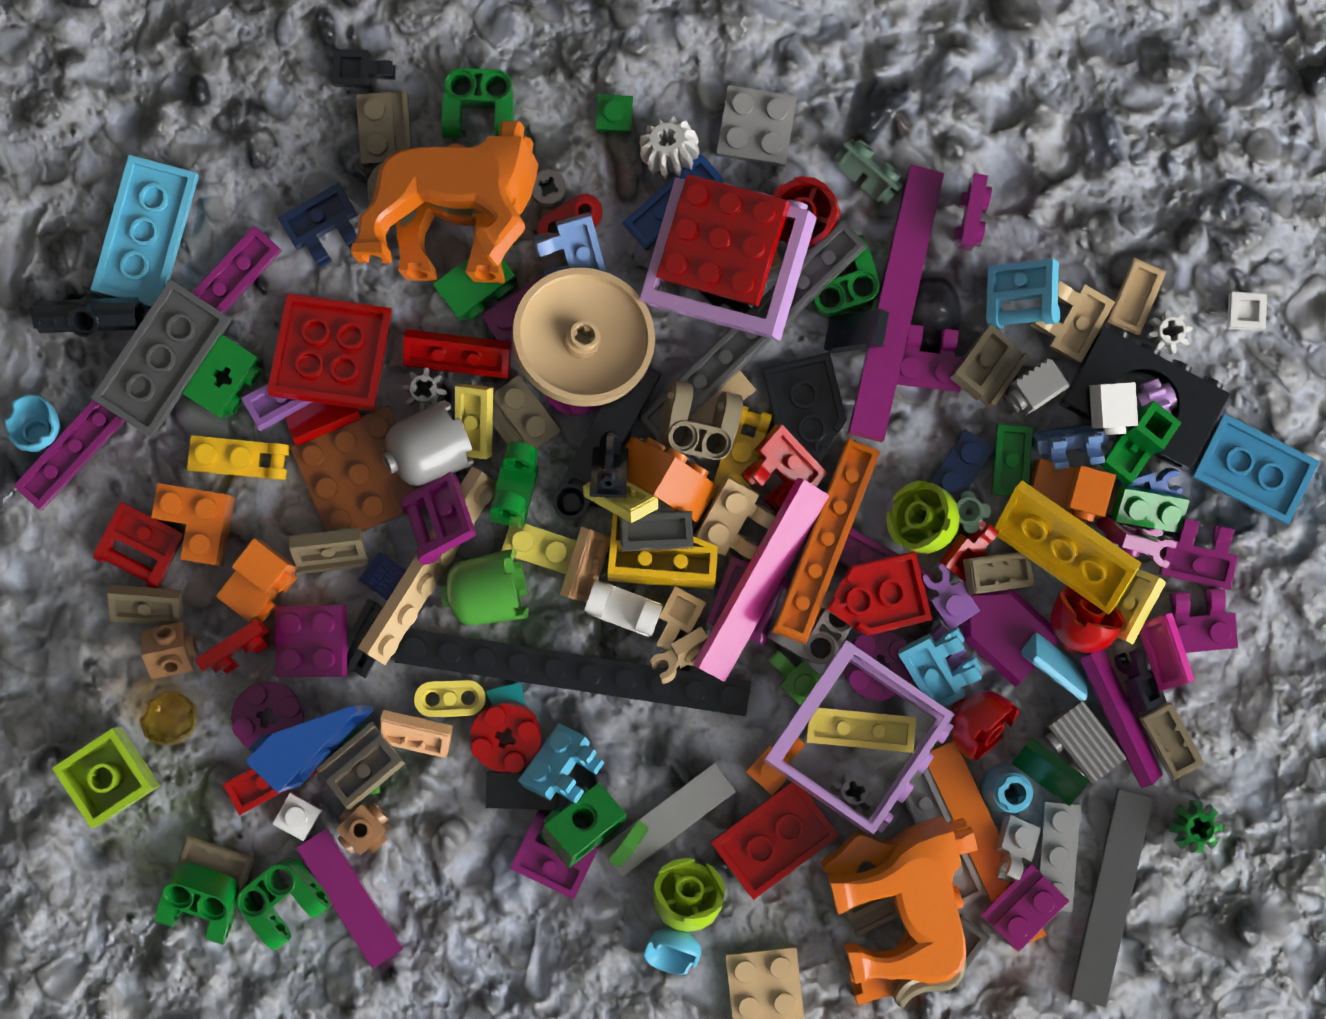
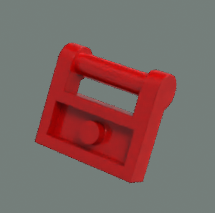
[93,502,185,588]

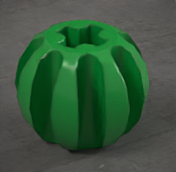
[1169,800,1223,853]

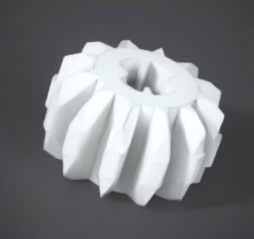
[639,116,699,178]

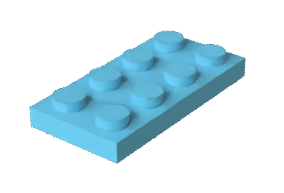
[91,155,199,307]

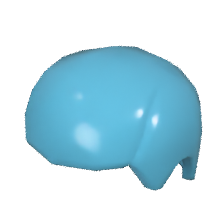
[4,394,60,452]
[643,926,701,975]

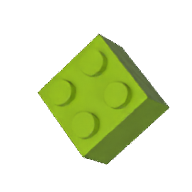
[52,726,161,829]

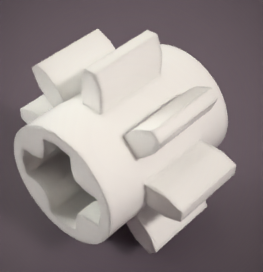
[1146,310,1193,355]

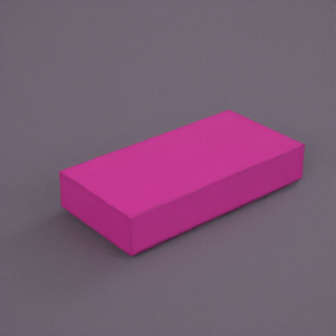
[1139,613,1195,692]

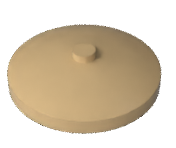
[511,268,655,407]

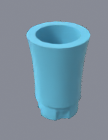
[980,764,1033,814]

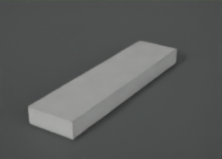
[601,762,736,877]
[893,767,987,905]

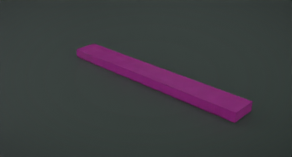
[847,164,944,443]

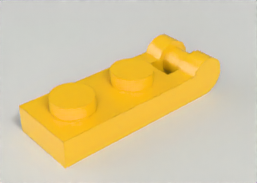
[711,405,772,500]
[187,435,290,481]

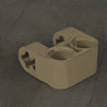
[659,380,743,460]

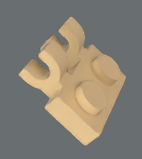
[1030,281,1115,364]
[694,476,775,560]

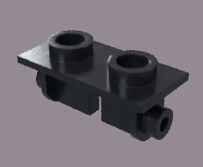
[589,431,628,498]

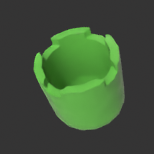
[441,549,529,625]

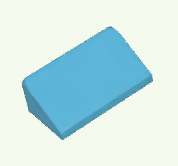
[1020,633,1088,701]

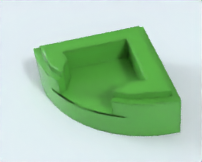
[608,820,649,867]

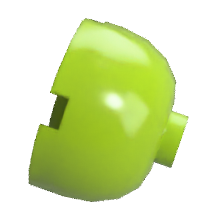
[886,480,960,554]
[652,858,725,932]

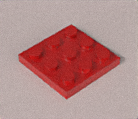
[656,174,790,307]
[267,293,393,411]

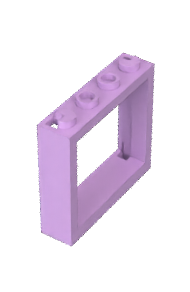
[639,176,817,341]
[763,640,955,836]

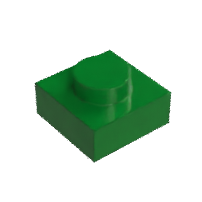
[596,94,633,134]

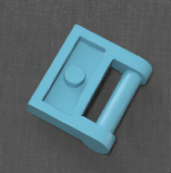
[986,258,1060,329]

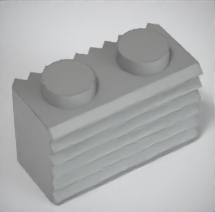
[1004,358,1070,417]
[1044,700,1126,784]

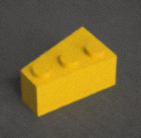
[608,513,718,590]

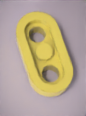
[414,680,486,717]

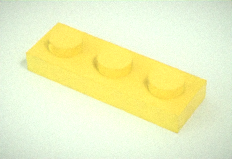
[806,707,916,753]

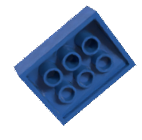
[245,704,375,793]

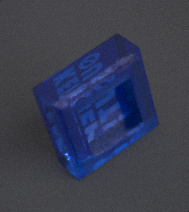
[359,551,406,600]

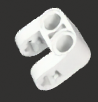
[584,581,663,637]

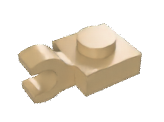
[656,586,706,651]
[650,627,708,684]

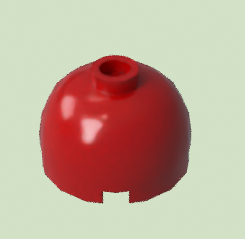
[772,176,840,249]
[1050,586,1125,653]
[950,690,1019,762]

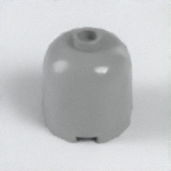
[382,400,474,486]

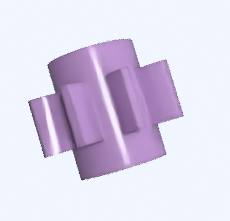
[1136,378,1178,414]

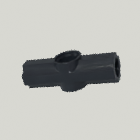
[31,294,145,337]

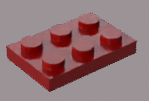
[710,781,839,900]

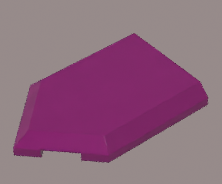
[962,589,1060,687]

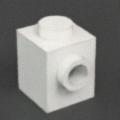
[1089,382,1138,435]

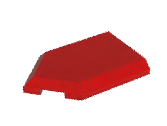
[826,552,933,636]

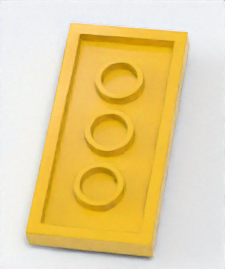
[994,480,1142,615]

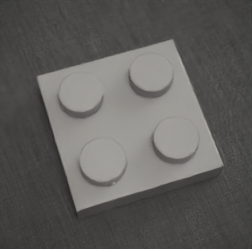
[716,85,797,167]

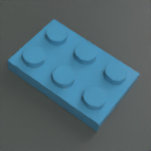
[1190,413,1320,525]

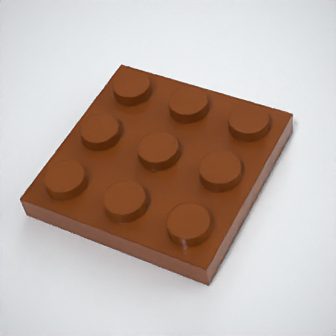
[291,405,426,532]

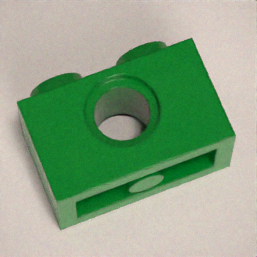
[541,783,627,869]

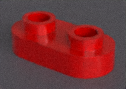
[537,194,603,235]

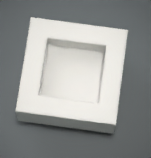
[1227,292,1267,331]
[273,792,323,841]

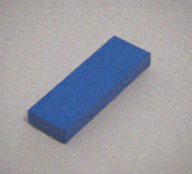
[622,154,724,250]

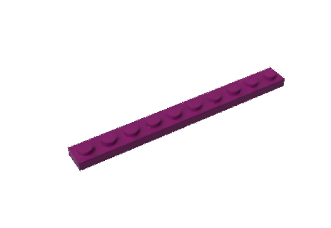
[13,225,282,511]

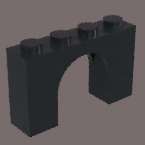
[1059,326,1230,471]

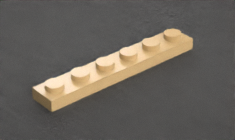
[358,466,497,665]

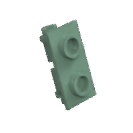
[833,139,904,205]

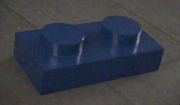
[929,429,995,503]

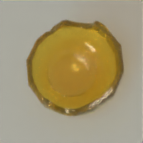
[140,691,198,746]

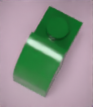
[1099,401,1182,486]

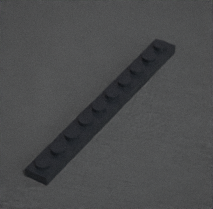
[395,629,751,716]

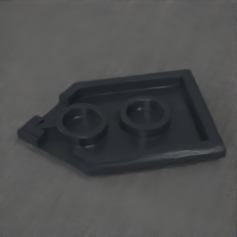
[761,352,847,463]

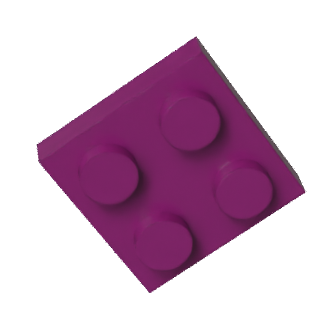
[275,605,347,678]

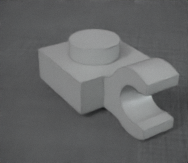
[995,815,1041,882]

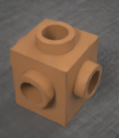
[141,621,198,680]
[336,801,391,855]

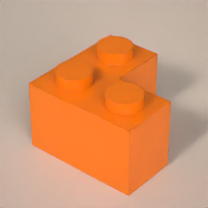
[625,436,718,523]
[1029,459,1116,524]
[151,483,235,566]
[216,538,298,623]

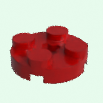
[470,700,542,773]

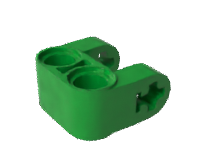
[441,68,515,138]
[806,235,880,318]
[488,442,539,529]
[237,858,331,951]
[155,862,239,945]

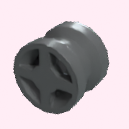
[532,169,566,209]

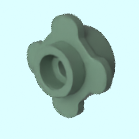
[957,491,991,533]

